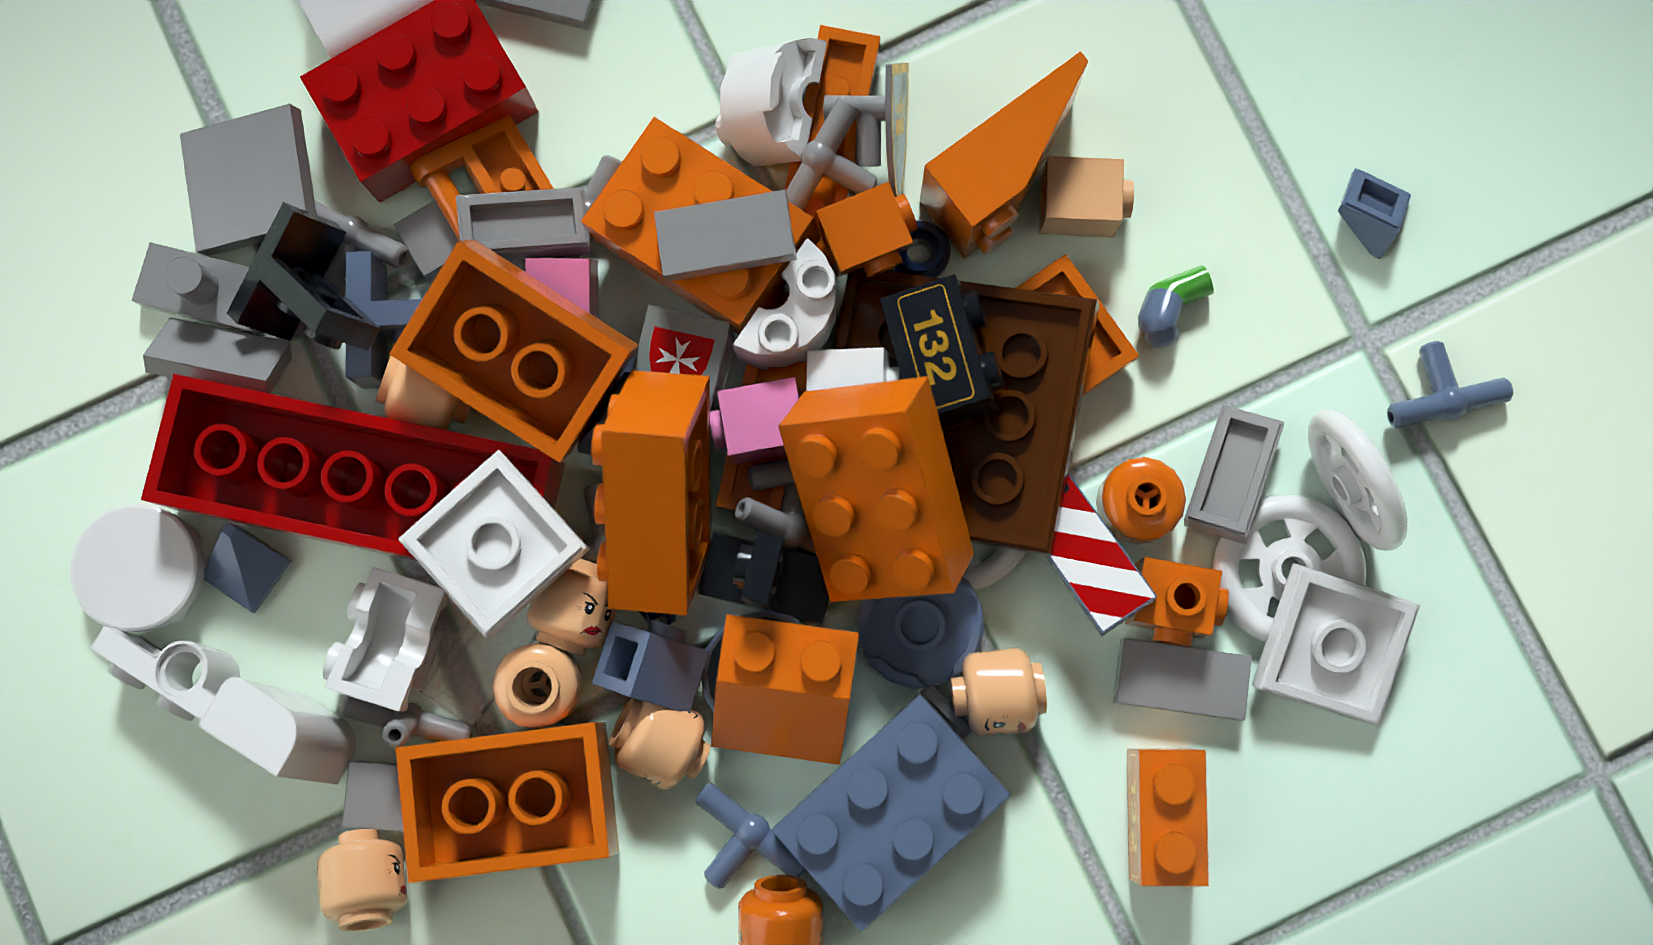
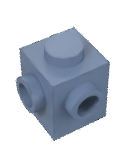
[592,620,709,712]

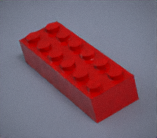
[141,374,565,561]

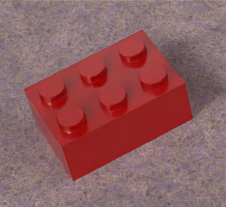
[300,0,539,203]

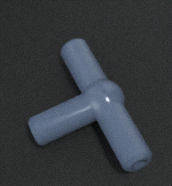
[1387,341,1514,428]
[695,783,806,889]

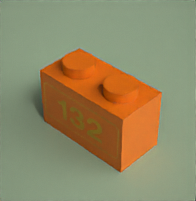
[1127,748,1209,887]

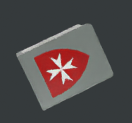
[632,304,735,441]

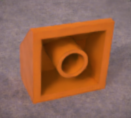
[711,614,859,765]

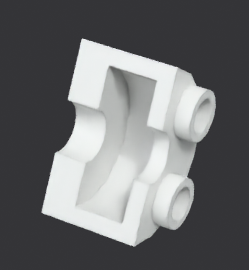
[716,37,827,167]
[733,238,836,369]
[322,567,448,712]

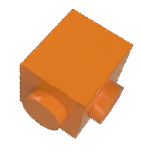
[814,182,917,278]
[1125,557,1229,647]

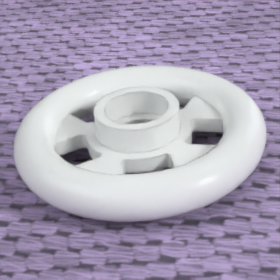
[1308,409,1408,551]
[1213,495,1367,642]

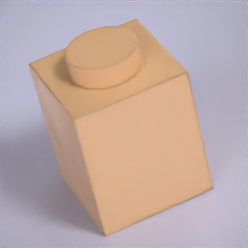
[1039,156,1134,237]

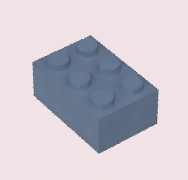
[772,693,1011,932]

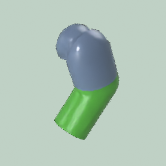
[1138,265,1214,348]

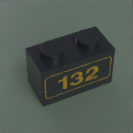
[880,274,1005,428]

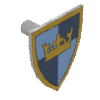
[823,62,909,197]

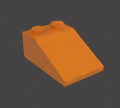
[919,51,1089,259]

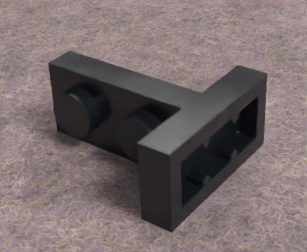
[227,202,381,351]
[698,531,829,625]

